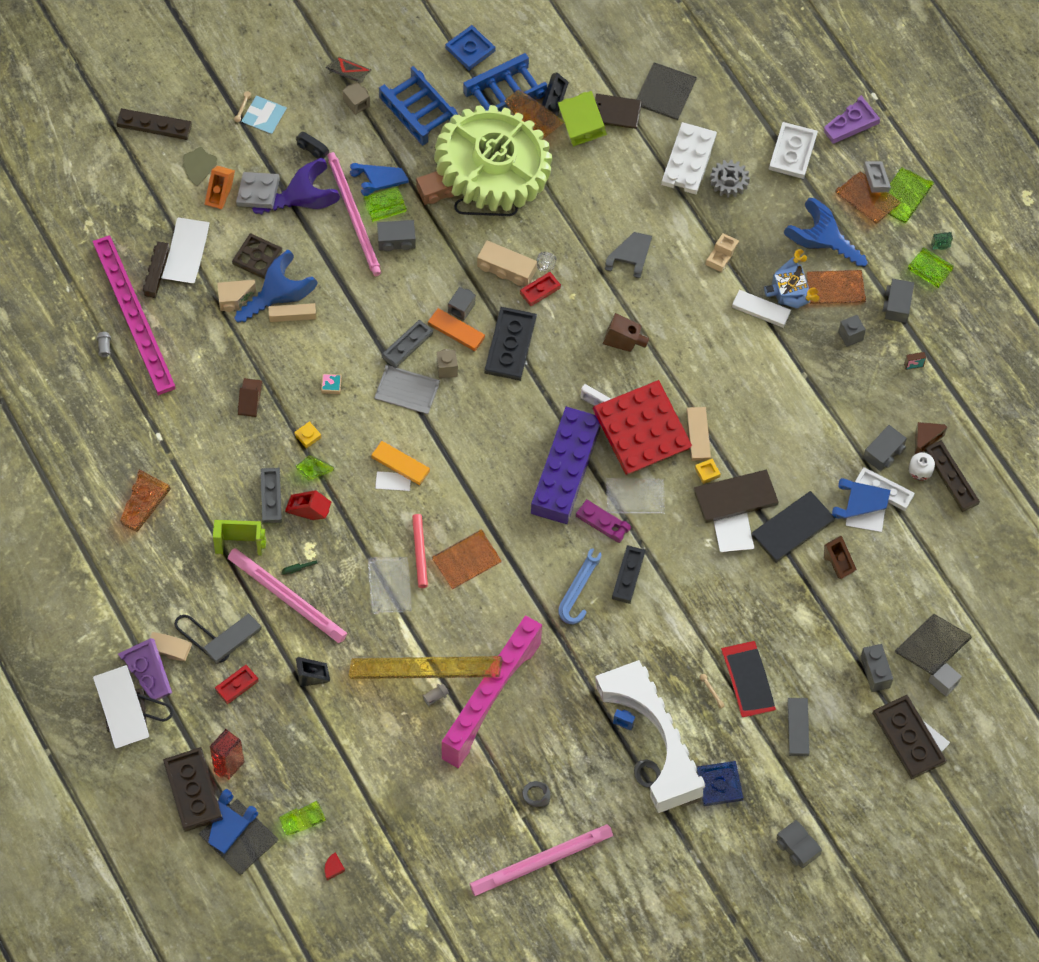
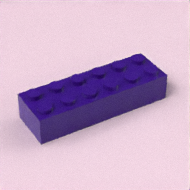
[531,406,601,524]

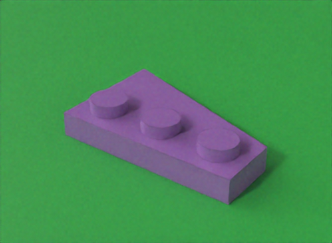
[824,95,880,144]
[118,638,173,700]

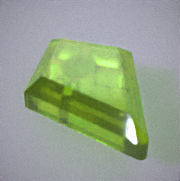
[296,455,334,481]

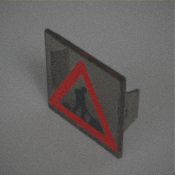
[326,57,372,84]

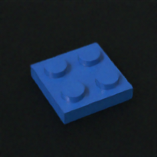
[445,25,496,70]

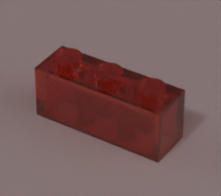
[210,729,245,780]

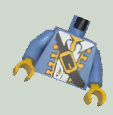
[764,249,819,308]

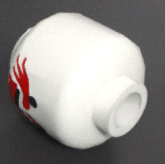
[909,453,935,481]

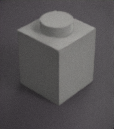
[928,661,962,697]

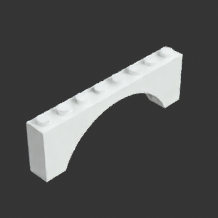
[595,660,705,813]

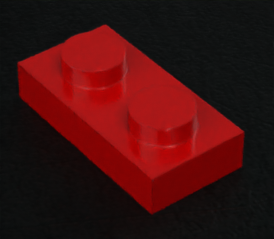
[520,272,561,307]
[215,665,259,705]

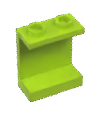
[558,91,607,147]
[213,520,266,556]

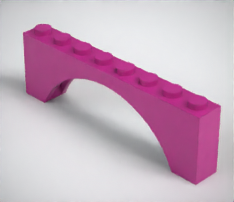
[442,615,542,769]

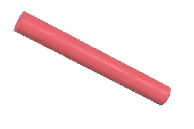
[412,514,428,588]

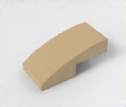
[705,233,739,272]
[150,632,192,661]

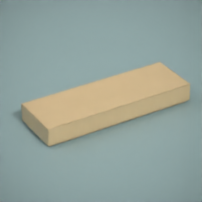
[687,407,711,461]

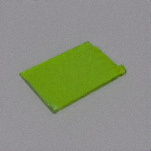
[874,167,934,223]

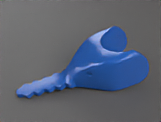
[784,198,868,267]
[234,250,318,322]

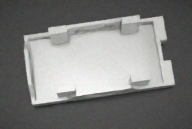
[661,122,717,194]

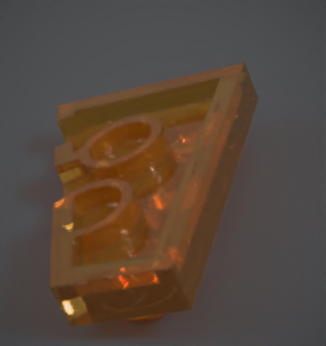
[504,89,565,140]
[120,469,171,532]

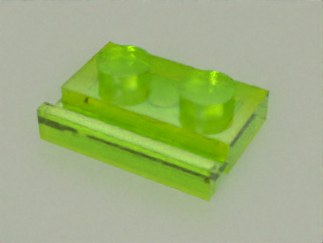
[363,186,407,222]
[908,247,954,288]

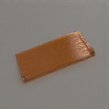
[835,171,901,224]
[807,270,866,304]
[432,529,502,589]

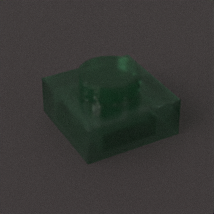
[931,232,953,250]

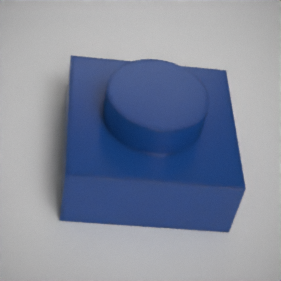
[613,709,635,730]

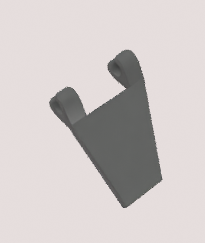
[605,232,652,278]

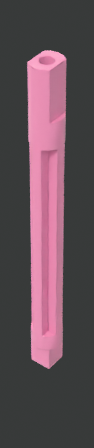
[228,548,347,643]
[469,824,613,896]

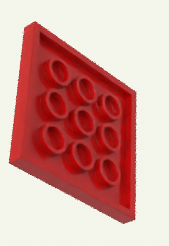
[592,380,692,475]

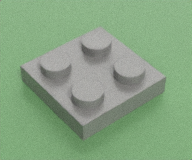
[236,172,280,209]

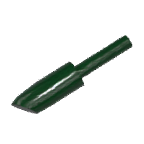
[281,560,318,575]

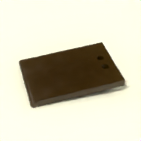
[595,93,642,129]

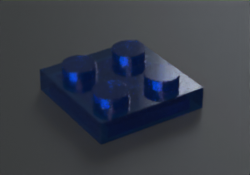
[696,761,744,806]

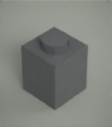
[448,287,476,320]
[838,315,866,347]

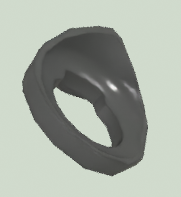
[634,759,661,788]
[522,781,551,807]

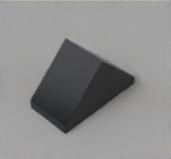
[296,657,330,687]

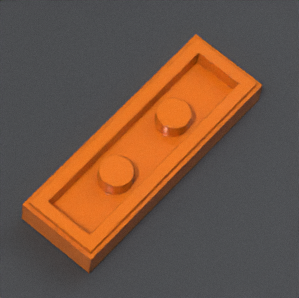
[428,308,485,351]

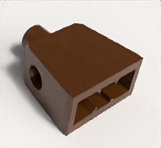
[603,313,649,352]

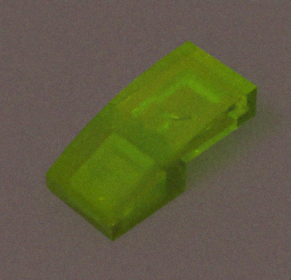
[279,801,326,836]

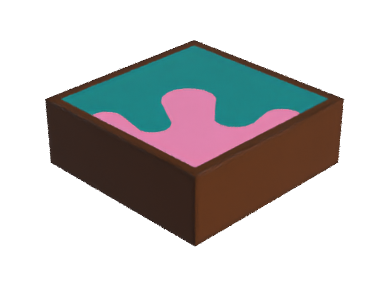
[904,352,926,370]

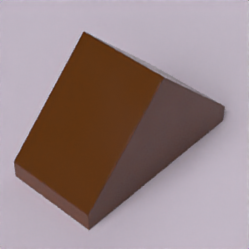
[915,422,947,454]

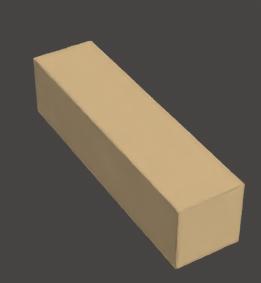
[268,303,316,322]

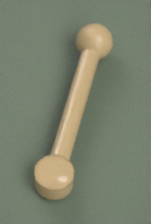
[234,91,251,123]
[700,674,725,709]

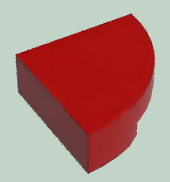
[325,852,345,880]

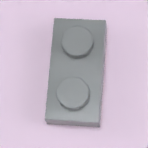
[863,161,891,192]

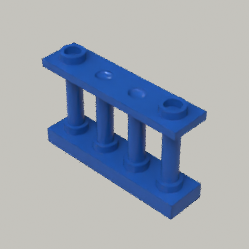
[463,53,547,112]
[379,66,458,146]

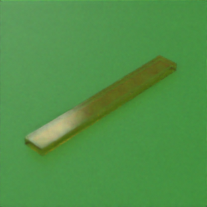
[348,656,503,679]

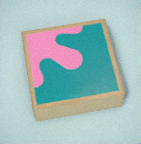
[321,374,342,394]

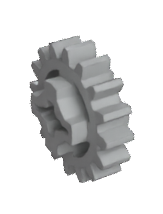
[710,160,750,198]

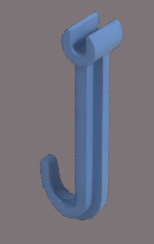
[558,548,602,624]

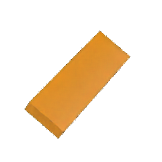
[371,441,430,486]

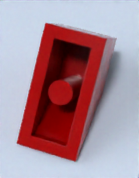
[285,490,332,520]

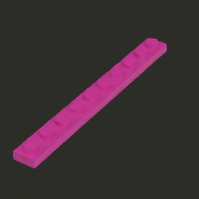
[93,235,176,395]

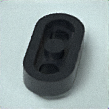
[296,132,329,159]

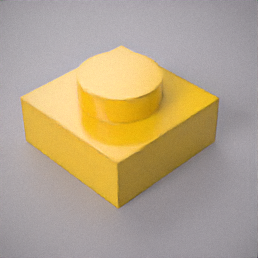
[295,421,321,449]
[695,458,721,484]

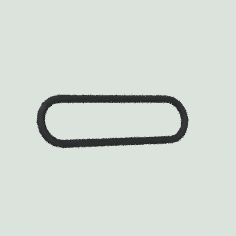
[454,199,518,216]
[174,615,230,662]
[136,693,173,722]

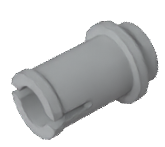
[96,332,111,357]
[422,684,449,706]

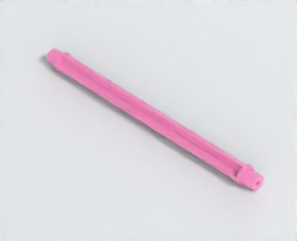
[327,152,381,276]

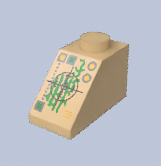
[218,280,256,312]

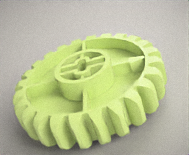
[434,105,552,211]

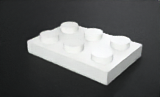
[769,122,818,179]

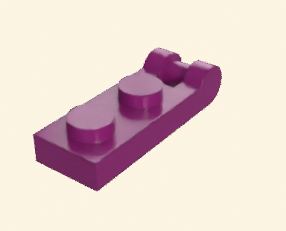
[576,499,631,543]

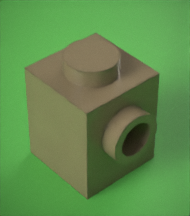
[342,82,370,115]
[437,349,458,379]

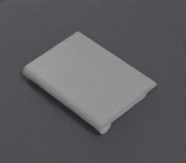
[374,364,440,414]

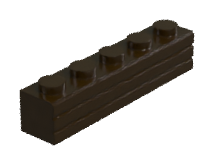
[142,241,170,298]

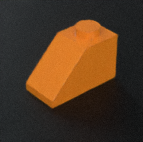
[204,166,235,209]

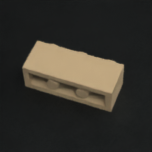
[477,240,537,287]

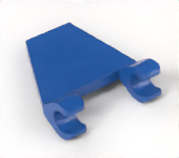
[350,163,409,196]
[832,478,891,519]
[208,789,258,854]

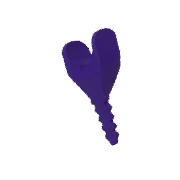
[252,158,340,215]

